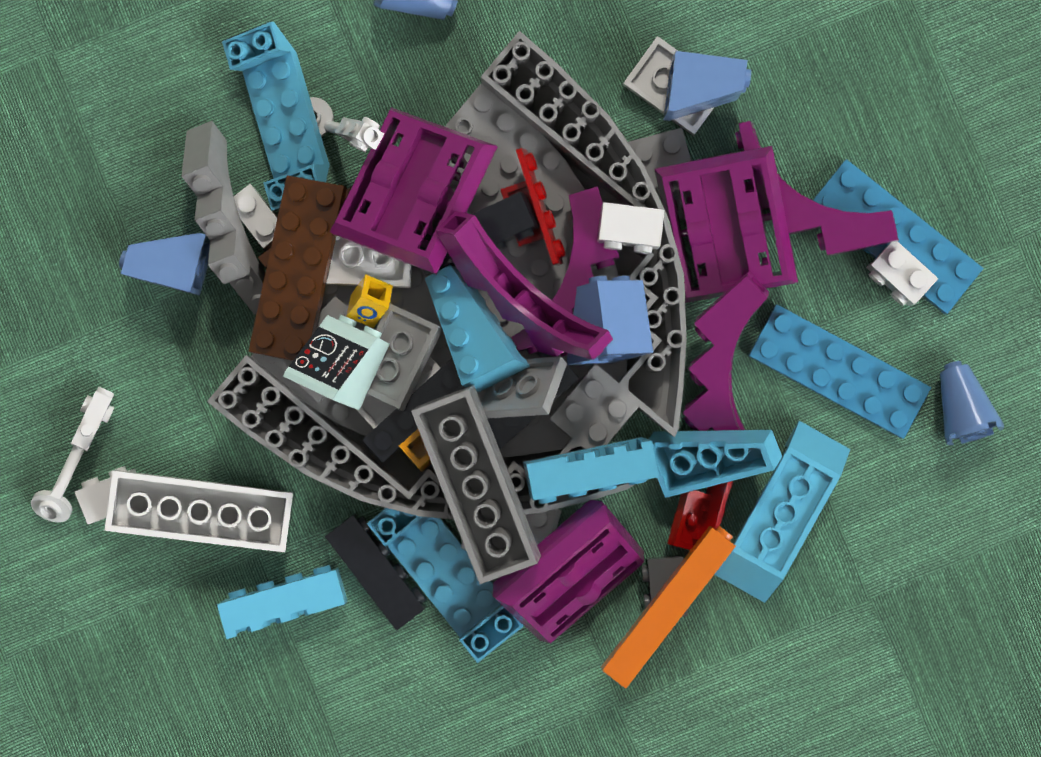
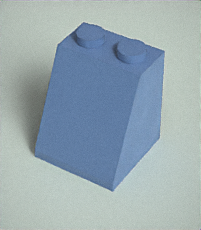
[663,51,751,121]
[119,233,210,296]
[567,276,653,365]

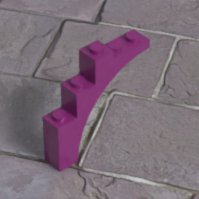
[735,121,899,256]
[511,186,619,357]
[435,211,613,360]
[683,271,769,431]

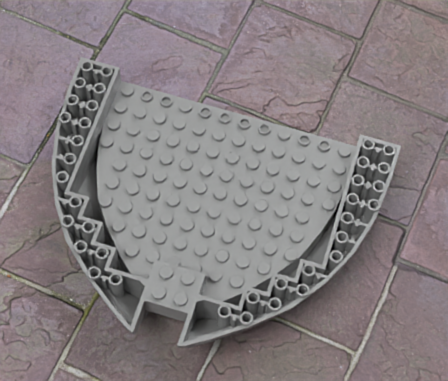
[207,31,687,519]

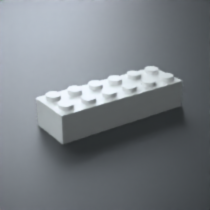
[104,470,293,552]

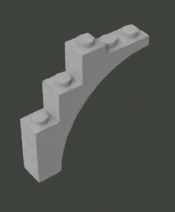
[181,121,265,314]

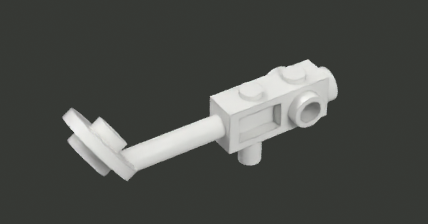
[310,97,384,152]
[31,387,115,523]

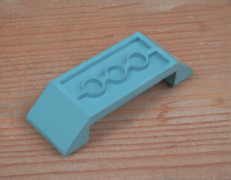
[222,22,329,211]
[714,421,850,603]
[367,508,524,663]

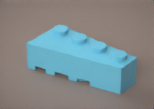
[425,265,530,392]
[649,430,782,498]
[523,437,659,504]
[217,565,348,639]

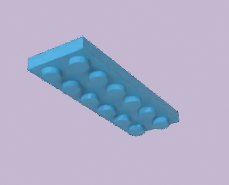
[813,159,984,314]
[748,304,932,439]

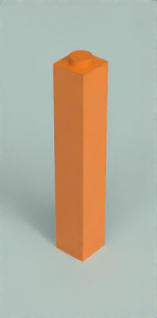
[601,526,736,689]

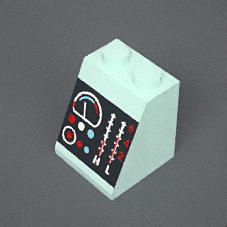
[283,315,390,410]

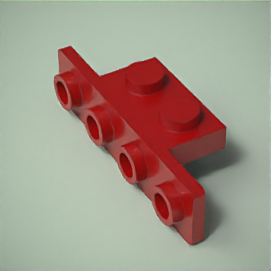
[500,148,565,266]
[667,481,733,552]

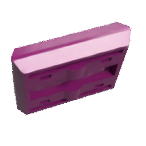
[330,107,498,275]
[655,146,798,303]
[492,499,644,643]

